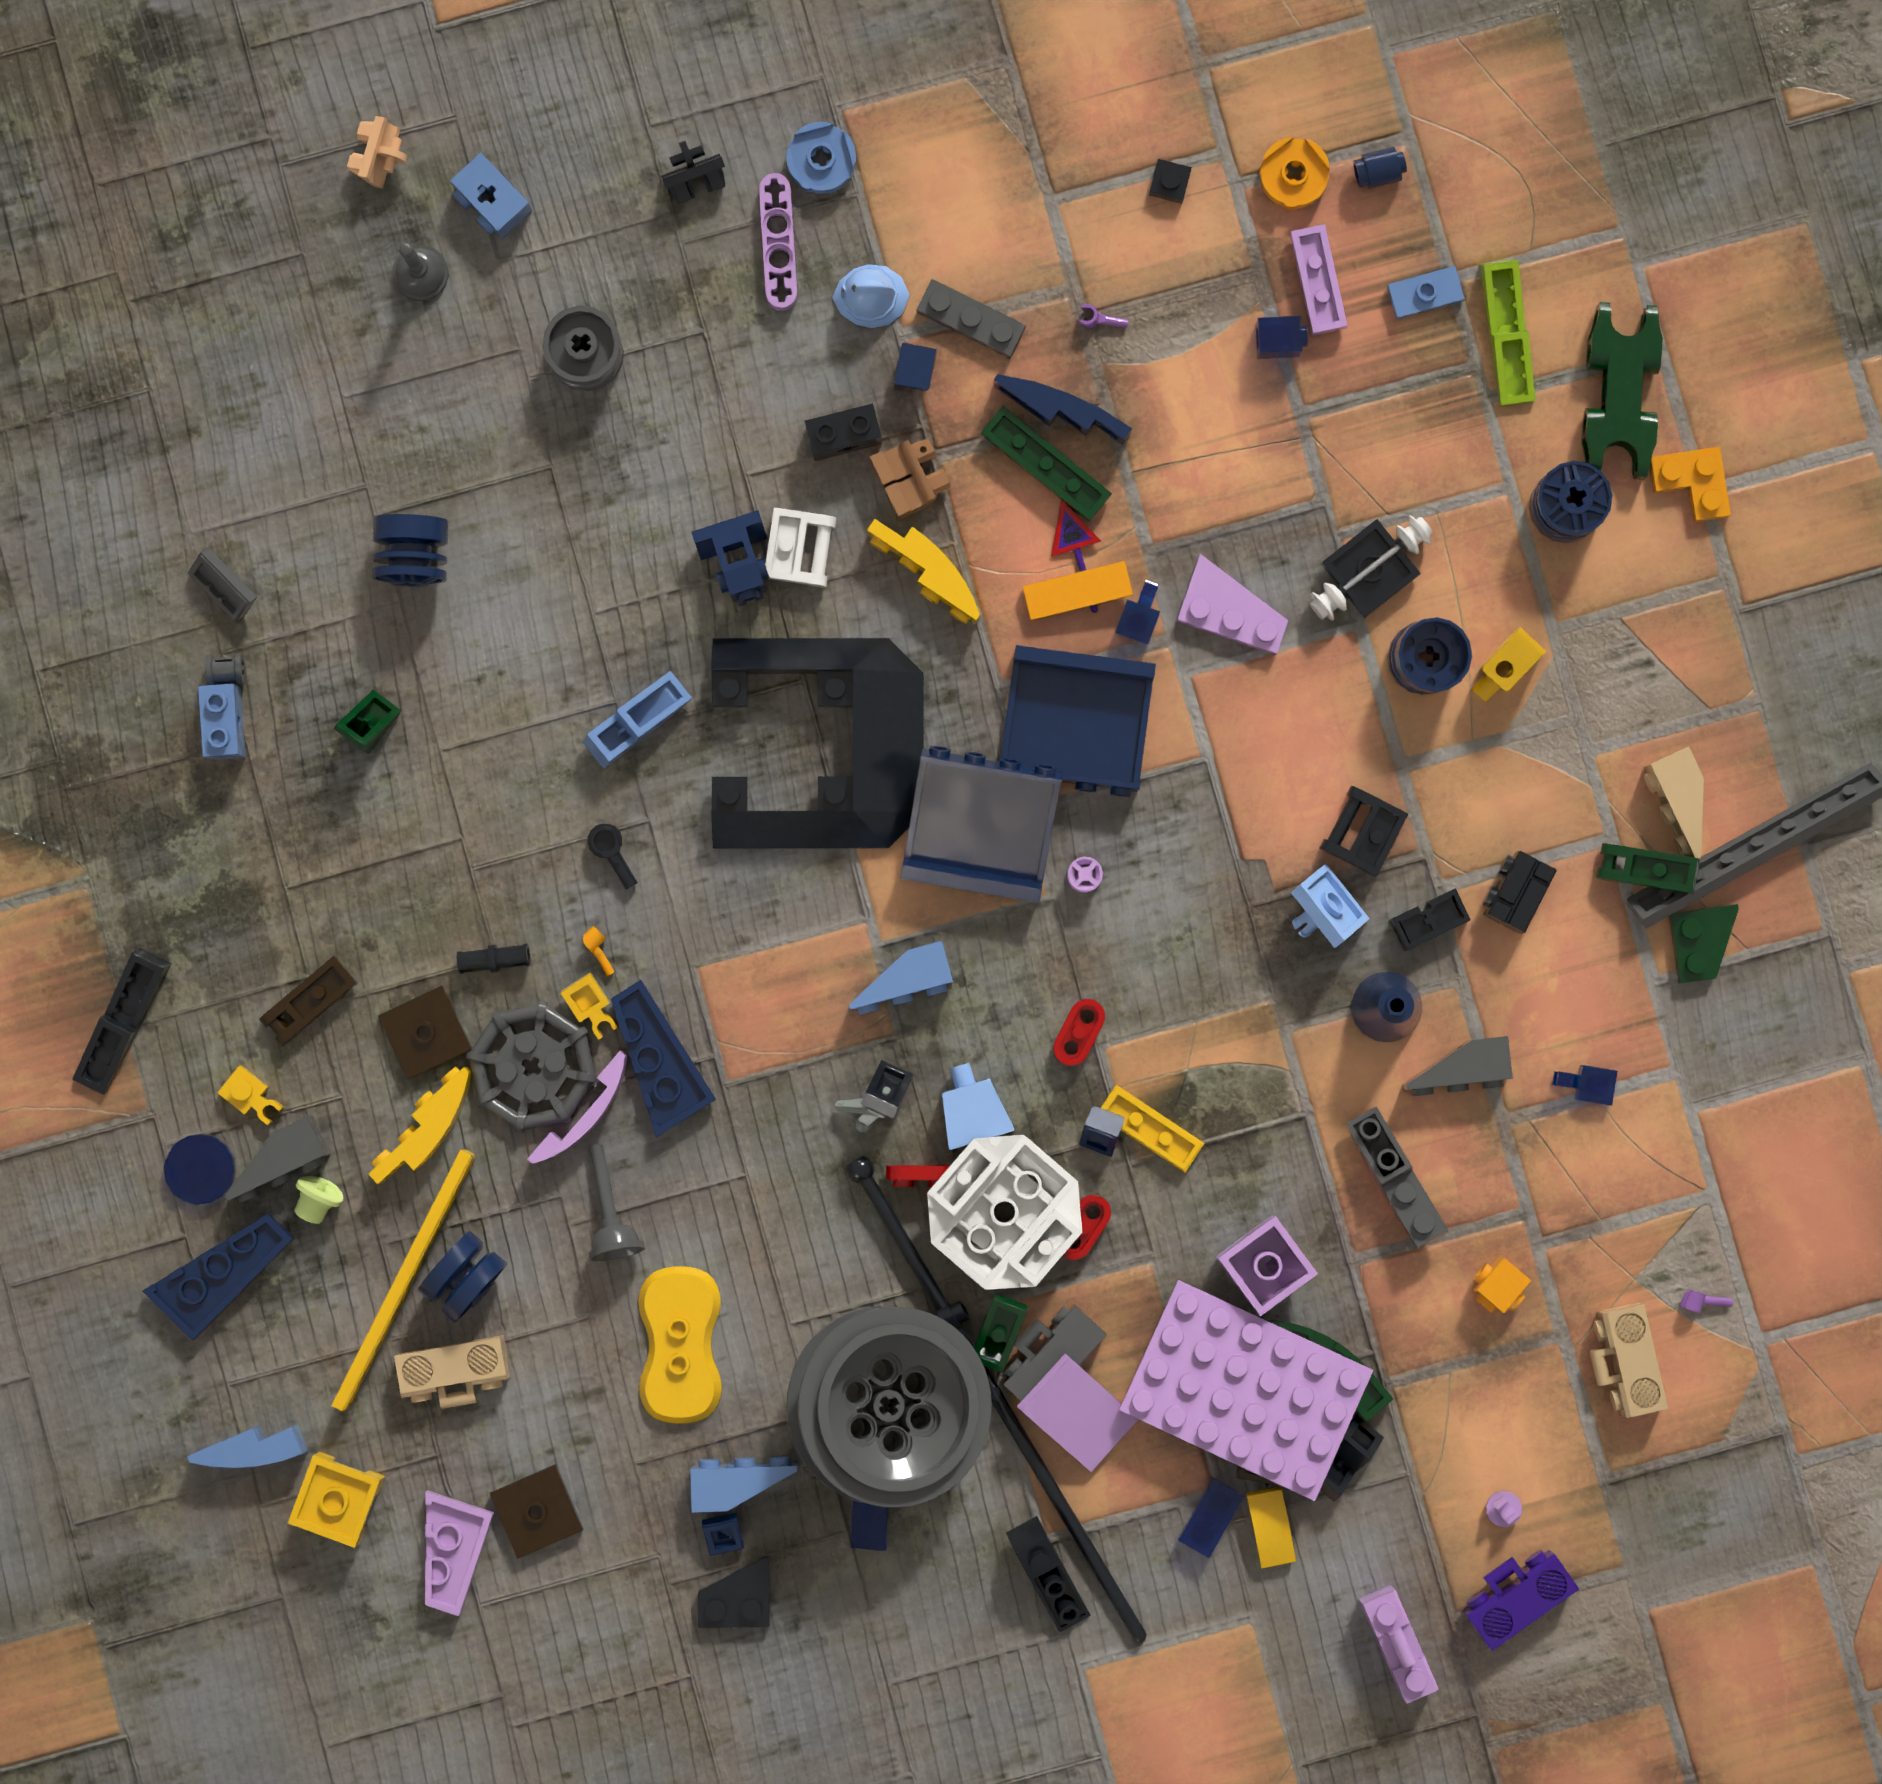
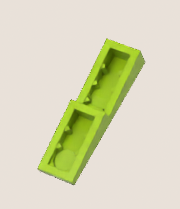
[1479,260,1536,405]

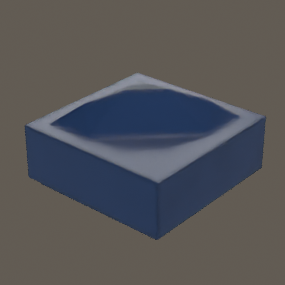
[702,1513,744,1556]

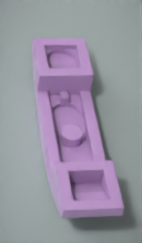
[527,1051,628,1164]

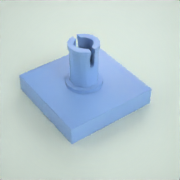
[1291,864,1370,948]

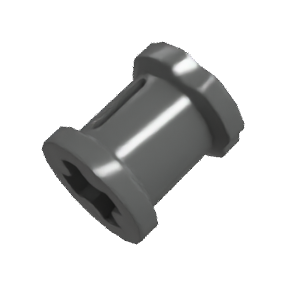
[205,654,246,685]

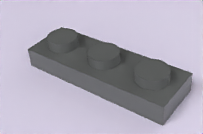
[916,279,1026,358]

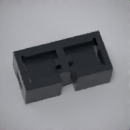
[1389,888,1471,951]

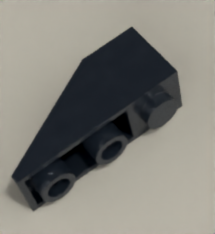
[1006,1516,1091,1632]

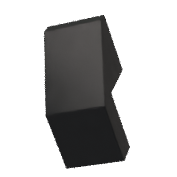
[1320,1415,1384,1501]

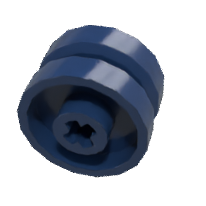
[418,1231,507,1323]

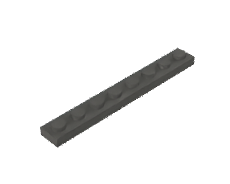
[1627,763,1882,929]

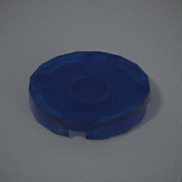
[164,1134,236,1205]

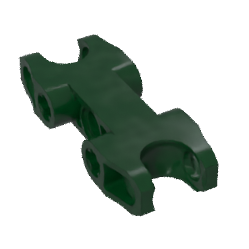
[1581,302,1663,480]

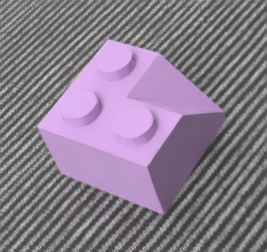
[1215,1215,1318,1316]

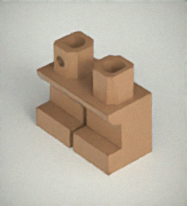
[870,439,951,522]

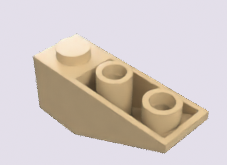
[1644,746,1704,859]

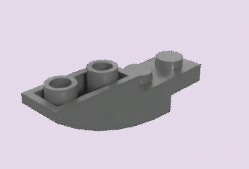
[1346,1106,1448,1250]

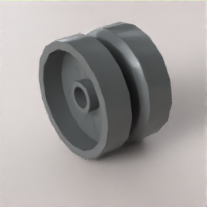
[542,306,624,391]

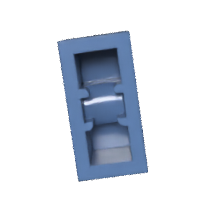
[450,152,532,239]
[198,684,246,760]

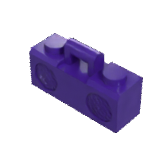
[1463,1550,1579,1651]

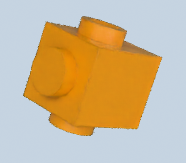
[1472,1256,1531,1313]

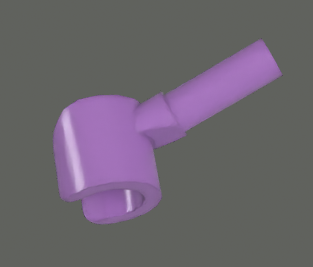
[1078,304,1128,329]
[1680,1290,1733,1314]

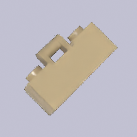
[1589,1302,1668,1418]
[394,1335,510,1409]

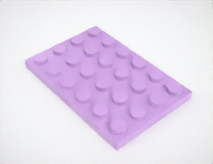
[1119,1280,1373,1501]

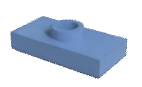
[1387,266,1465,320]

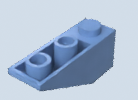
[849,941,953,1015]
[690,1456,799,1513]

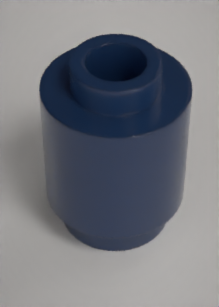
[1353,147,1407,189]

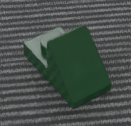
[974,1293,1028,1373]

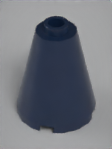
[1351,972,1422,1042]

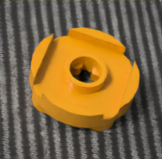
[1259,137,1330,210]

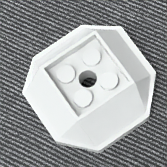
[927,1135,1082,1290]

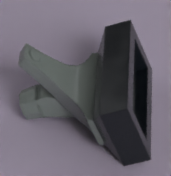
[835,1060,913,1133]

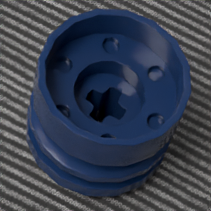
[1529,461,1613,543]
[372,514,448,587]
[1387,617,1472,695]

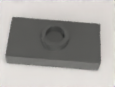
[188,547,257,622]

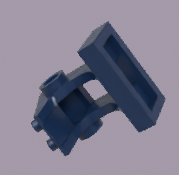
[692,510,769,606]

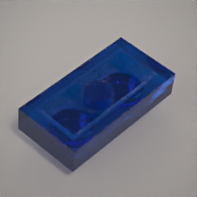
[1177,1477,1244,1558]

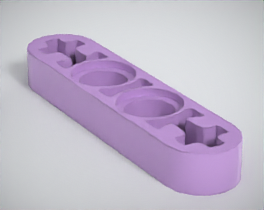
[759,173,798,311]

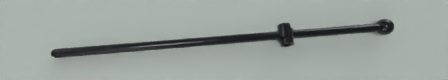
[846,1156,1147,1643]

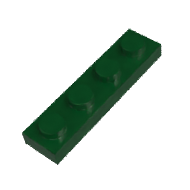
[981,406,1112,522]

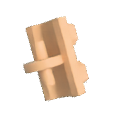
[347,116,408,189]

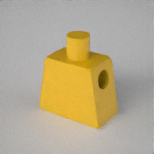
[1471,627,1546,703]

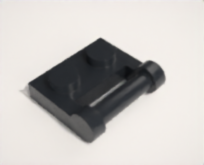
[1319,786,1408,877]

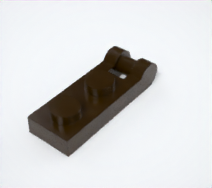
[259,956,358,1047]

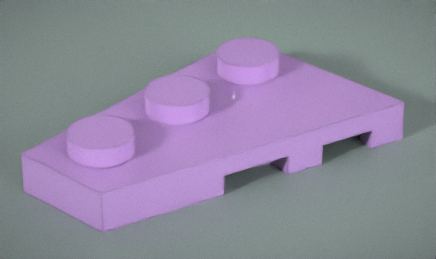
[1177,554,1288,655]
[425,1490,495,1616]

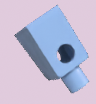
[942,1062,1014,1150]

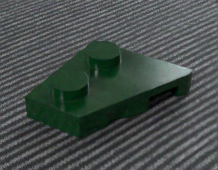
[1669,904,1739,984]

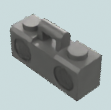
[1003,1304,1107,1401]

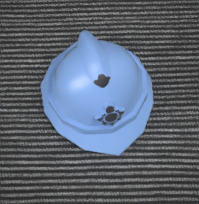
[832,264,910,328]

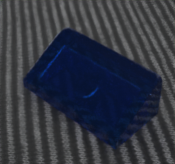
[851,1500,888,1551]

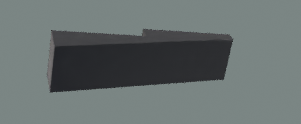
[72,948,172,1095]

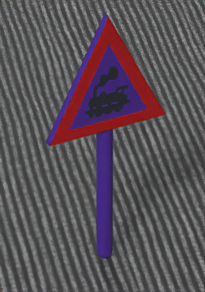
[1051,500,1101,613]

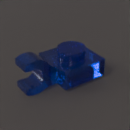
[1115,580,1160,645]
[1552,1065,1618,1106]

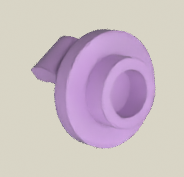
[1486,1491,1522,1527]

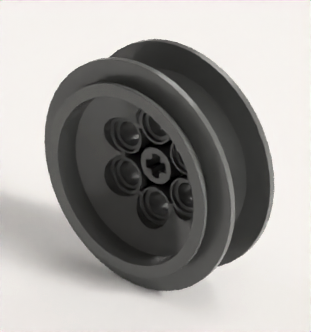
[786,1306,992,1508]

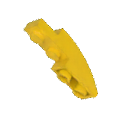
[867,519,980,624]
[368,1067,472,1184]

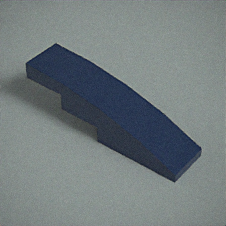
[993,374,1132,445]

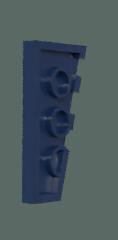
[611,980,717,1137]
[142,1213,295,1341]

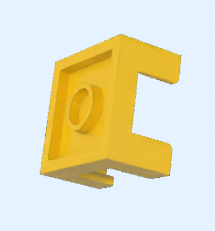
[288,1452,386,1548]

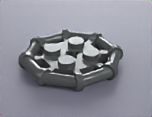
[466,1001,598,1133]

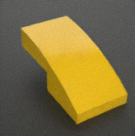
[1246,1486,1296,1569]

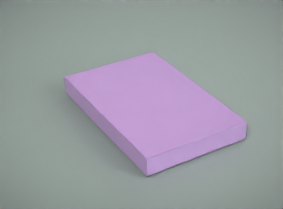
[1017,1354,1139,1472]

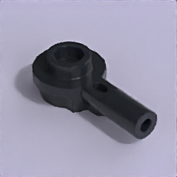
[587,823,638,889]

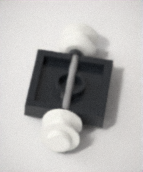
[1310,515,1433,621]

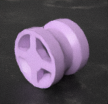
[1067,857,1103,893]

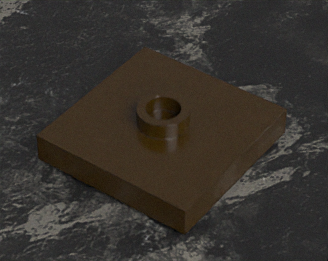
[378,986,472,1080]
[490,1464,584,1559]

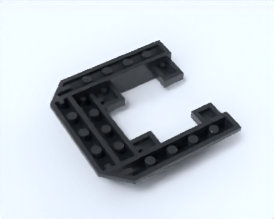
[711,638,924,849]

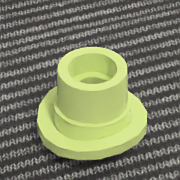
[294,1176,343,1224]

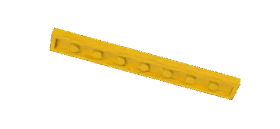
[331,1149,476,1411]

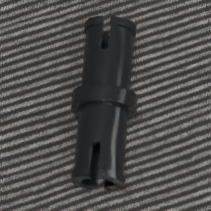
[456,943,531,974]

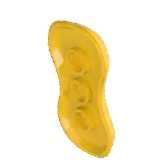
[638,1266,722,1424]

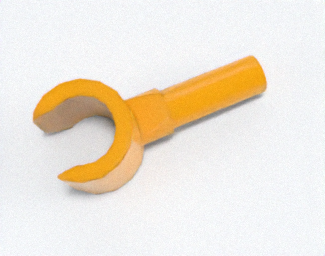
[583,926,614,976]

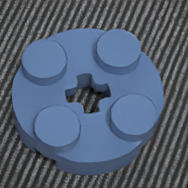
[786,122,856,194]

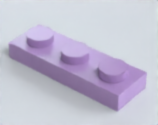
[1290,224,1348,336]

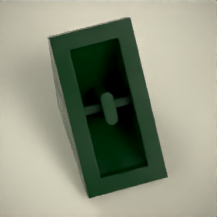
[334,690,401,754]

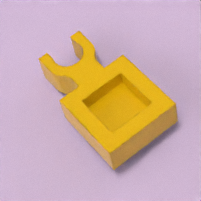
[560,972,618,1040]
[217,1065,284,1126]

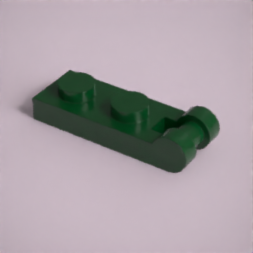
[1596,843,1700,895]

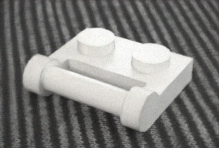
[765,507,837,588]

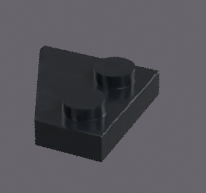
[698,1556,770,1628]

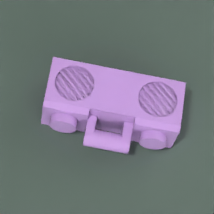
[1359,1585,1439,1704]

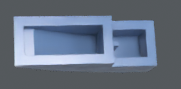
[582,671,692,769]
[187,1425,308,1468]

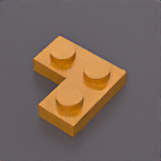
[1650,446,1731,522]

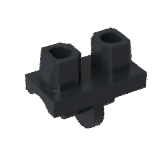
[661,141,725,204]

